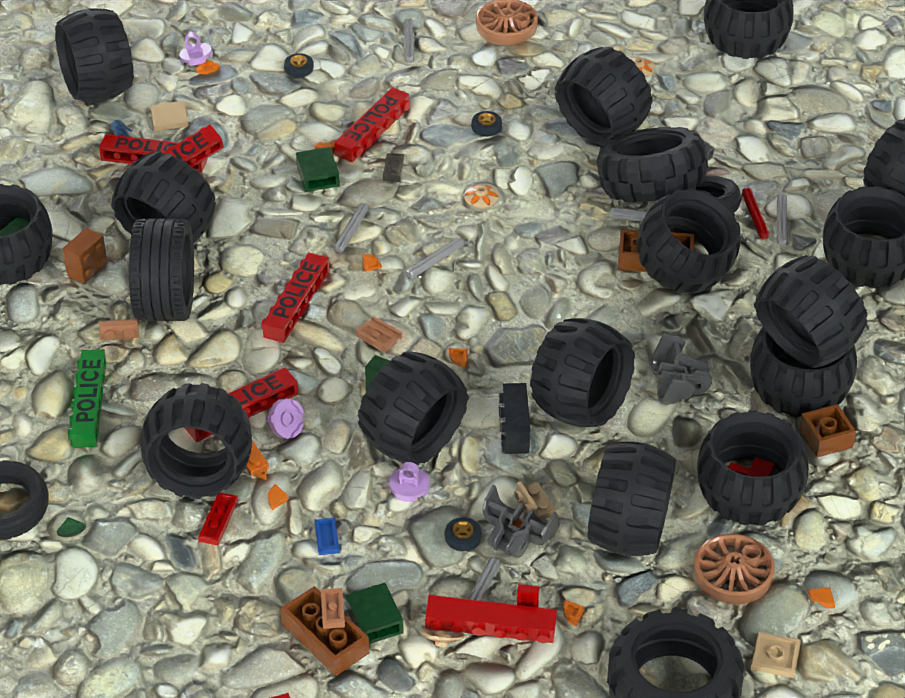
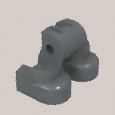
[652,333,712,404]
[483,485,560,558]

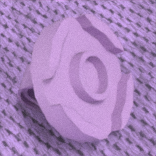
[179,33,213,66]
[266,399,304,439]
[389,462,429,502]

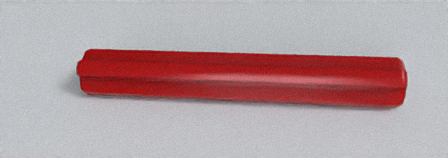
[742,187,769,240]

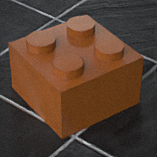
[62,228,108,283]
[799,404,856,458]

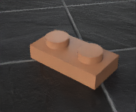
[99,319,139,341]
[321,588,345,629]

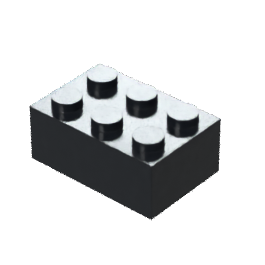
[499,383,530,454]

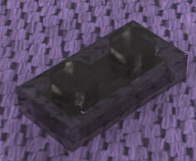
[383,153,404,182]

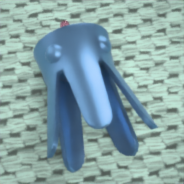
[110,120,133,137]

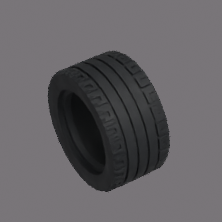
[129,219,194,321]

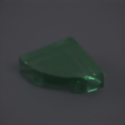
[57,517,86,537]

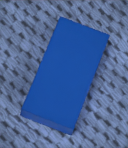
[314,517,340,555]

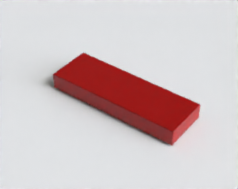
[198,492,238,546]

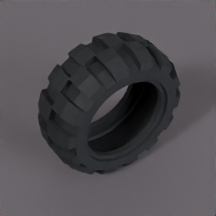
[596,126,708,202]
[607,608,744,698]

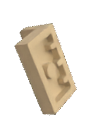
[514,481,556,520]

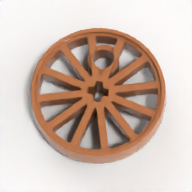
[476,0,538,45]
[694,534,775,604]

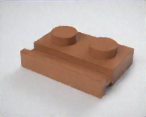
[355,316,402,353]

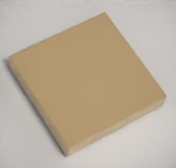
[150,101,188,131]
[751,631,801,678]

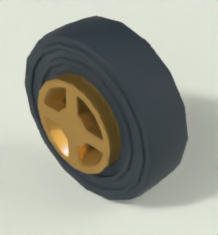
[284,53,314,78]
[471,111,502,137]
[444,517,482,551]

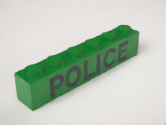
[68,349,107,448]

